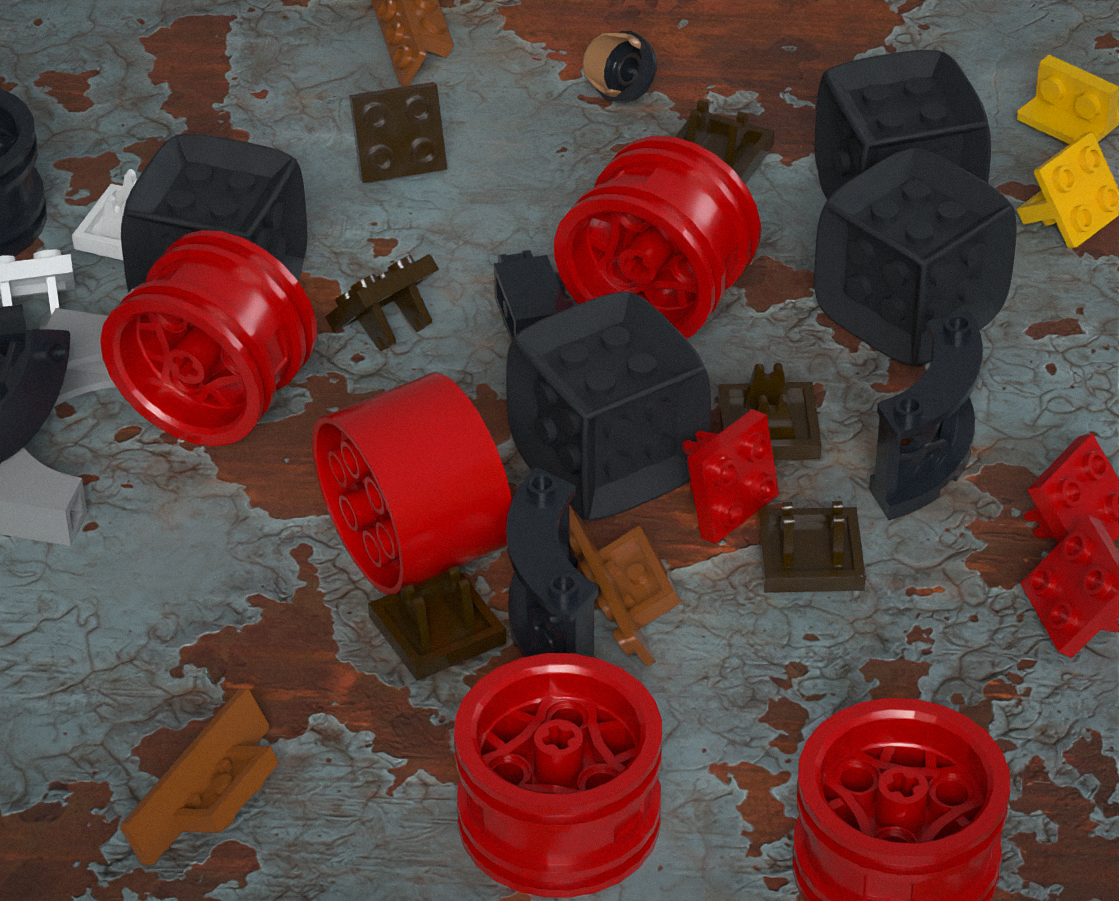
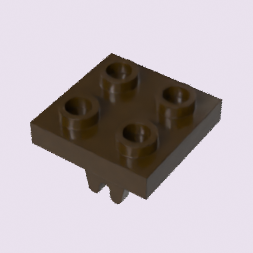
[349,82,447,183]
[675,100,775,184]
[325,254,439,351]
[718,363,822,460]
[758,501,866,593]
[368,565,507,681]

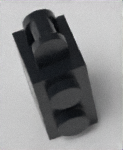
[494,250,574,341]

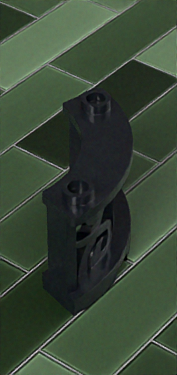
[869,311,983,520]
[0,329,70,463]
[506,468,598,658]

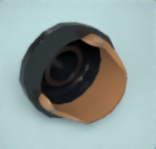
[583,31,657,103]

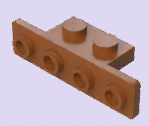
[372,0,454,86]
[569,505,682,667]
[120,689,280,865]

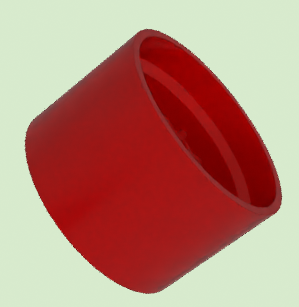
[312,372,512,595]

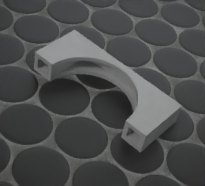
[0,308,116,546]

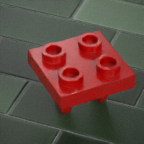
[682,409,779,544]
[1024,433,1119,544]
[1020,515,1119,658]

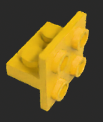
[1017,55,1119,145]
[1016,132,1119,248]

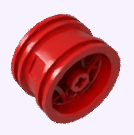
[554,136,761,339]
[100,230,318,447]
[454,653,662,898]
[792,698,1010,901]

